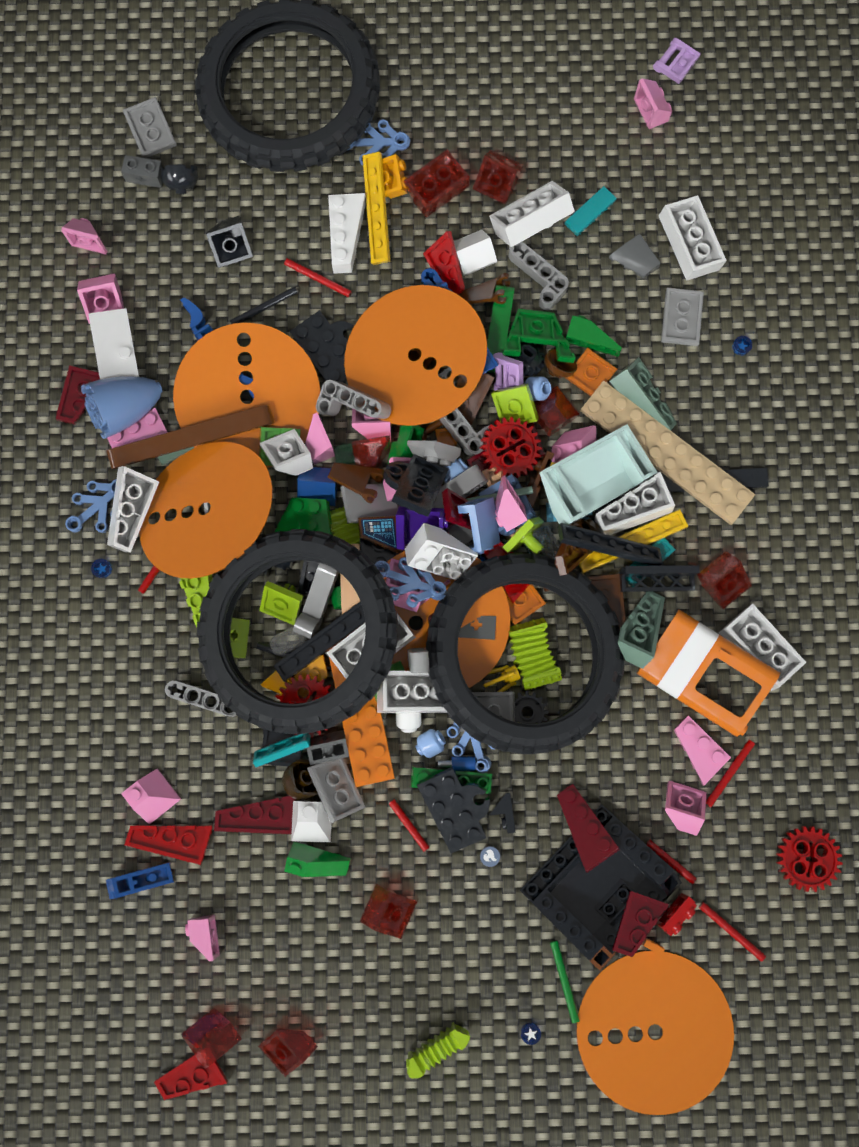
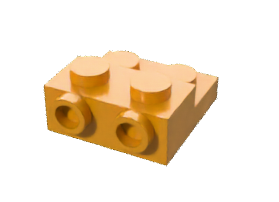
[382,154,410,199]

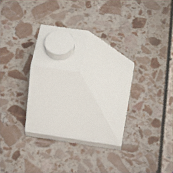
[260,429,313,476]
[291,801,332,842]

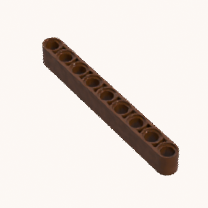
[106,405,274,469]

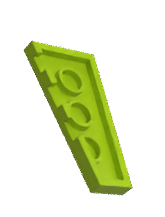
[179,574,212,628]

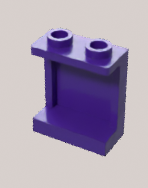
[396,506,449,550]

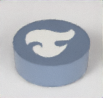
[480,846,500,867]

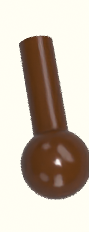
[421,419,443,441]

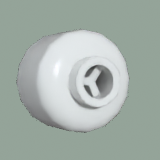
[396,713,422,733]

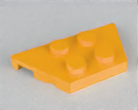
[260,654,329,697]

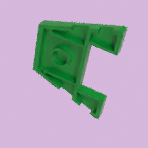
[503,309,576,363]
[275,497,332,535]

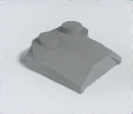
[407,440,461,466]

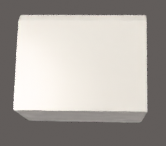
[454,230,497,276]

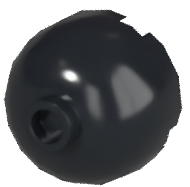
[161,164,198,195]

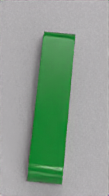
[487,285,515,373]

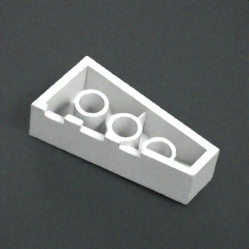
[328,193,366,274]
[107,466,159,553]
[594,472,675,535]

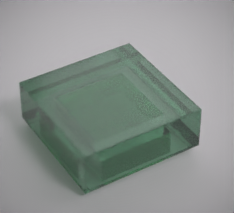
[334,443,355,464]

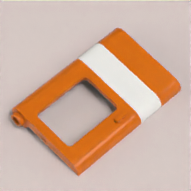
[636,609,780,737]

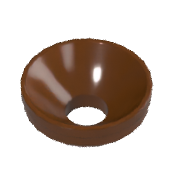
[544,349,577,378]

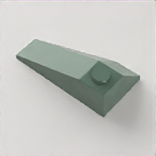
[610,357,677,431]
[618,592,665,669]

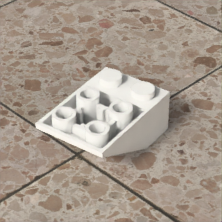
[405,523,478,580]

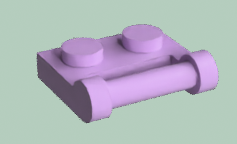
[653,38,701,84]
[493,353,523,391]

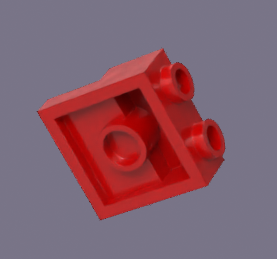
[656,893,697,936]

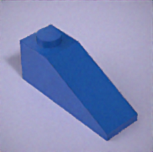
[106,863,174,899]

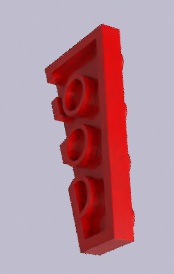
[124,826,213,865]

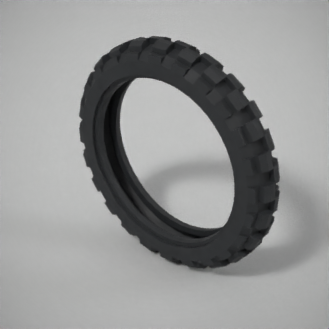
[195,0,380,172]
[197,529,398,734]
[426,552,625,754]

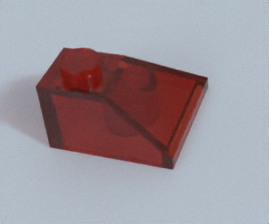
[534,386,580,437]
[352,435,391,468]
[258,1029,318,1077]

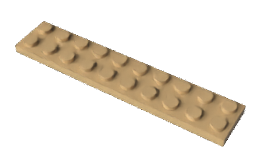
[580,381,755,525]

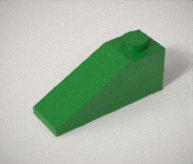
[565,315,622,357]
[284,841,351,877]

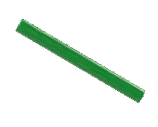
[550,940,580,1023]

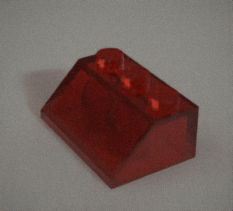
[403,150,470,218]

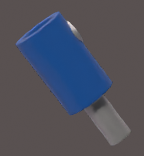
[438,756,475,772]

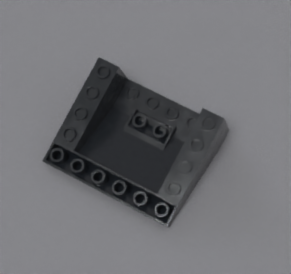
[520,804,682,970]

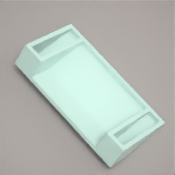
[540,424,658,525]

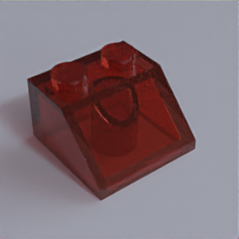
[473,150,523,204]
[697,551,752,609]
[360,884,417,939]
[181,1008,242,1068]

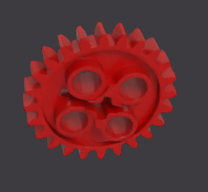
[480,417,542,478]
[276,674,332,738]
[776,826,843,892]

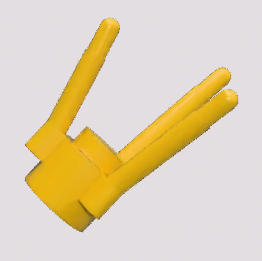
[483,665,520,692]

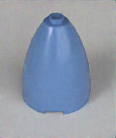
[81,376,163,439]

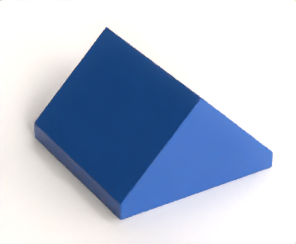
[297,467,338,507]

